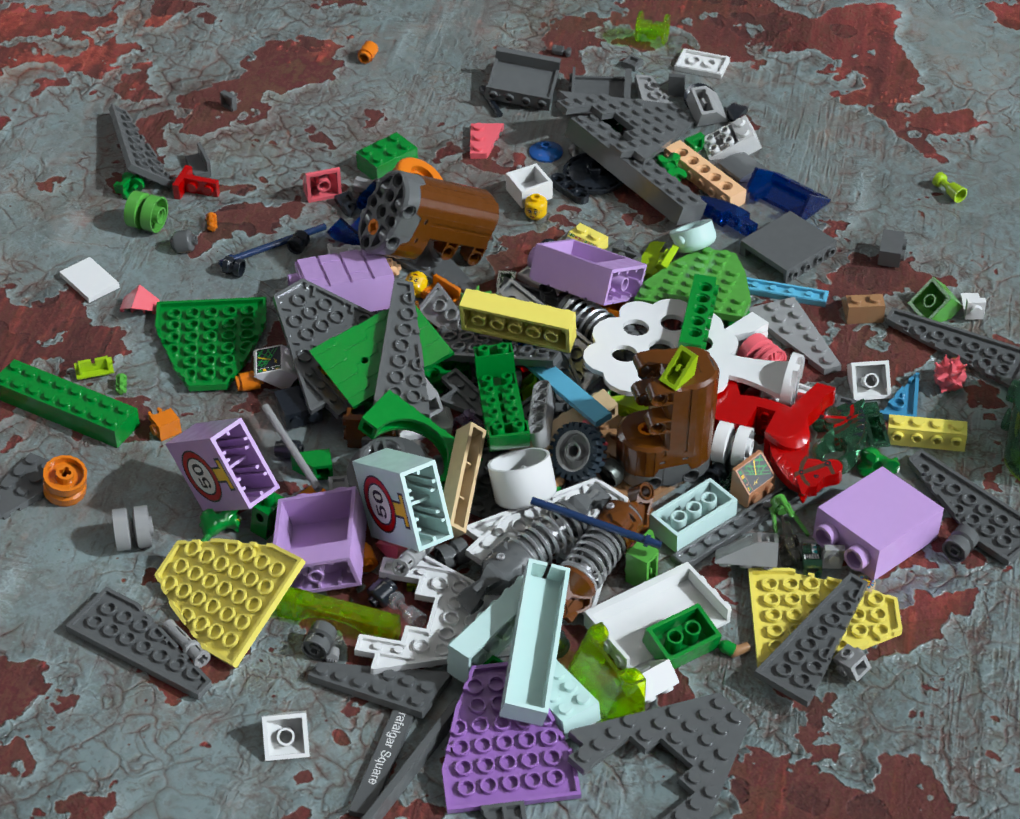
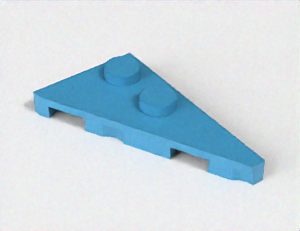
[879,372,920,420]

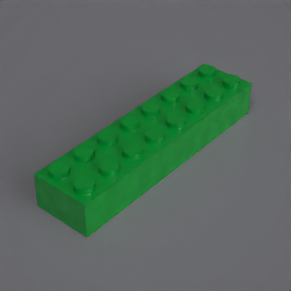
[0,359,140,448]

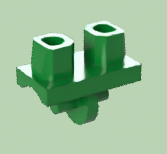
[113,172,145,200]

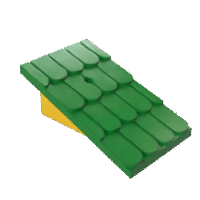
[309,305,454,409]

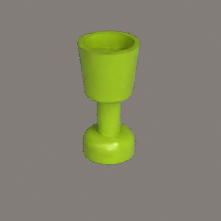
[932,172,968,203]

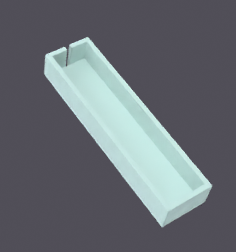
[499,558,570,726]

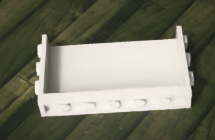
[584,562,732,673]

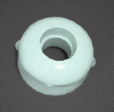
[669,219,716,253]

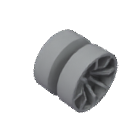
[112,505,154,551]

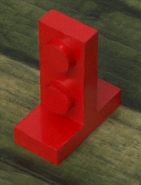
[172,165,220,200]

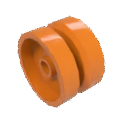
[43,455,87,507]

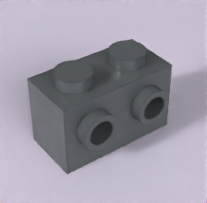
[878,229,907,268]

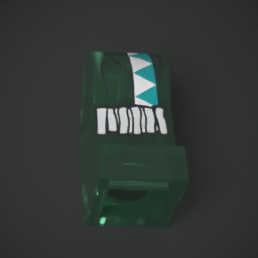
[801,543,823,579]

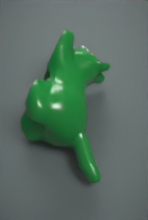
[655,152,687,182]
[855,443,900,477]
[199,509,242,542]

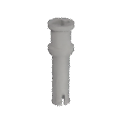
[162,619,211,668]

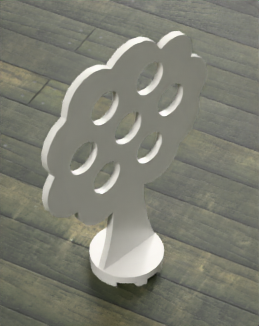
[583,299,805,407]

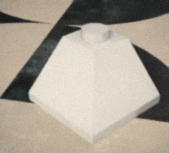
[262,710,310,761]

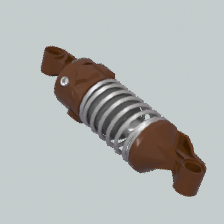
[560,482,654,624]

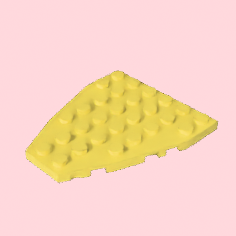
[154,538,306,668]
[748,568,902,667]

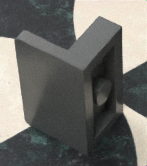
[185,142,212,178]

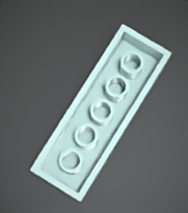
[447,575,523,684]

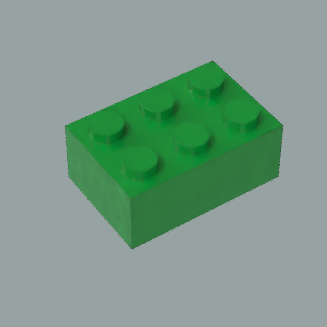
[356,132,418,180]
[642,603,722,669]

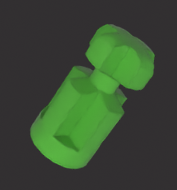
[115,373,127,395]

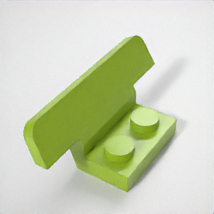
[641,241,679,279]

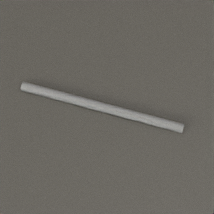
[262,404,322,492]

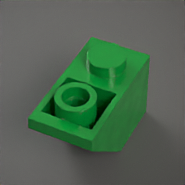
[291,448,333,480]

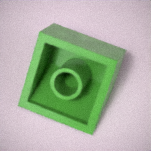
[908,277,963,322]

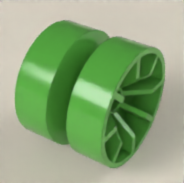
[124,190,168,233]

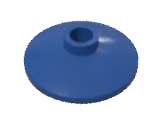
[529,141,563,163]

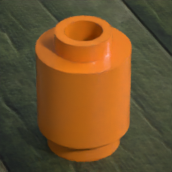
[358,41,378,64]
[235,370,264,392]
[362,542,378,572]

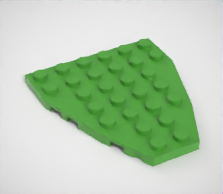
[634,247,751,322]

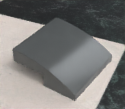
[717,152,767,182]

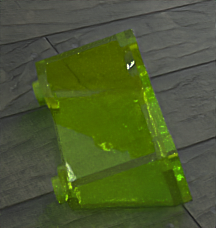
[568,622,646,722]

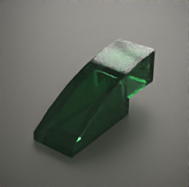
[856,402,890,448]

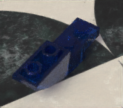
[700,196,758,237]

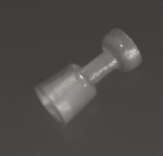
[387,591,427,628]

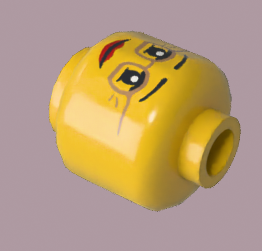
[525,193,547,220]
[405,271,429,298]

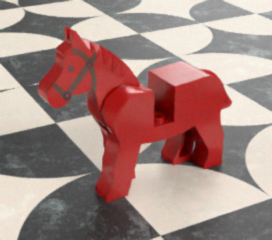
[713,379,843,503]

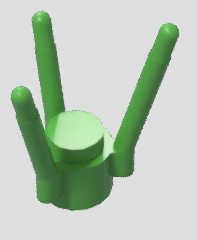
[769,494,810,539]

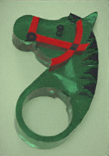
[812,398,867,475]

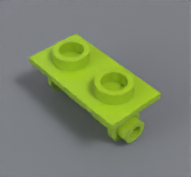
[74,355,114,380]

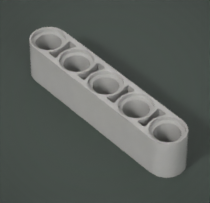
[528,380,556,449]

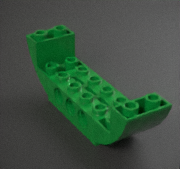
[473,342,530,452]

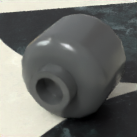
[170,229,198,254]

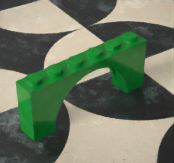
[358,390,483,492]

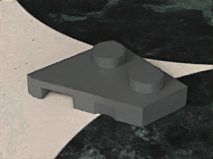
[605,238,642,262]

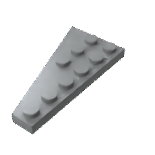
[749,297,841,375]

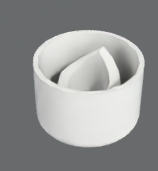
[487,448,557,509]

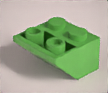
[624,529,659,586]

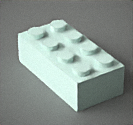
[650,478,738,552]
[549,660,601,740]

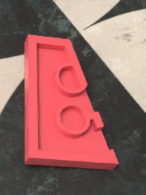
[470,123,504,159]

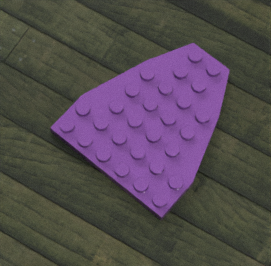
[442,662,581,814]

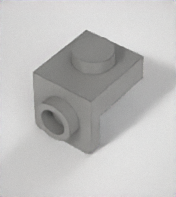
[819,545,846,569]

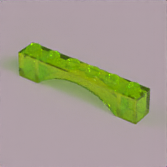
[276,586,401,640]

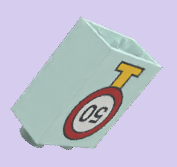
[352,448,454,552]

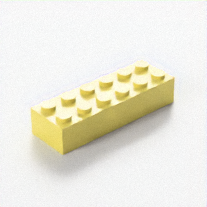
[459,288,576,353]

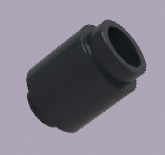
[274,439,304,459]

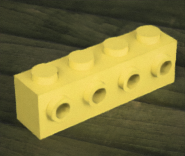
[886,414,968,452]

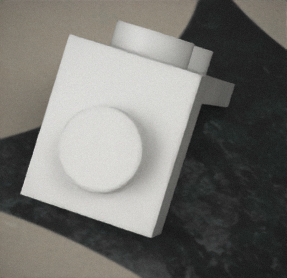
[960,293,986,320]

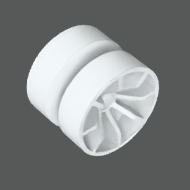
[711,421,754,466]

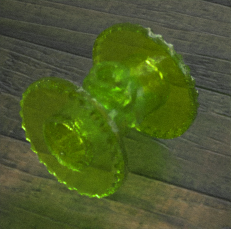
[635,10,670,46]

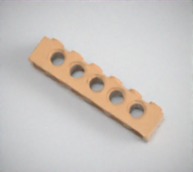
[664,140,746,211]

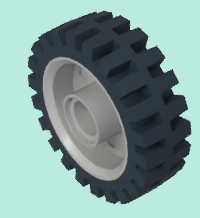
[549,422,607,481]

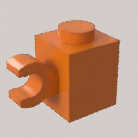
[148,407,182,442]

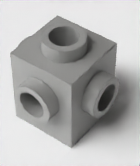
[833,644,871,682]

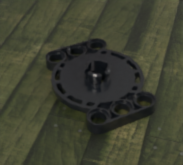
[550,153,624,205]

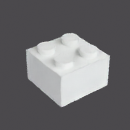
[506,163,553,208]

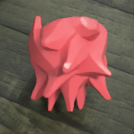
[934,354,967,393]

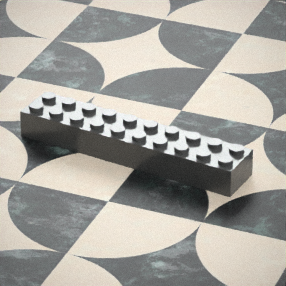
[565,114,707,225]

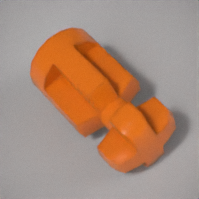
[206,212,218,232]

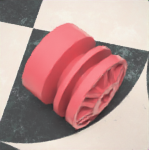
[736,333,787,361]

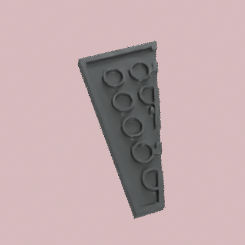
[308,662,452,719]

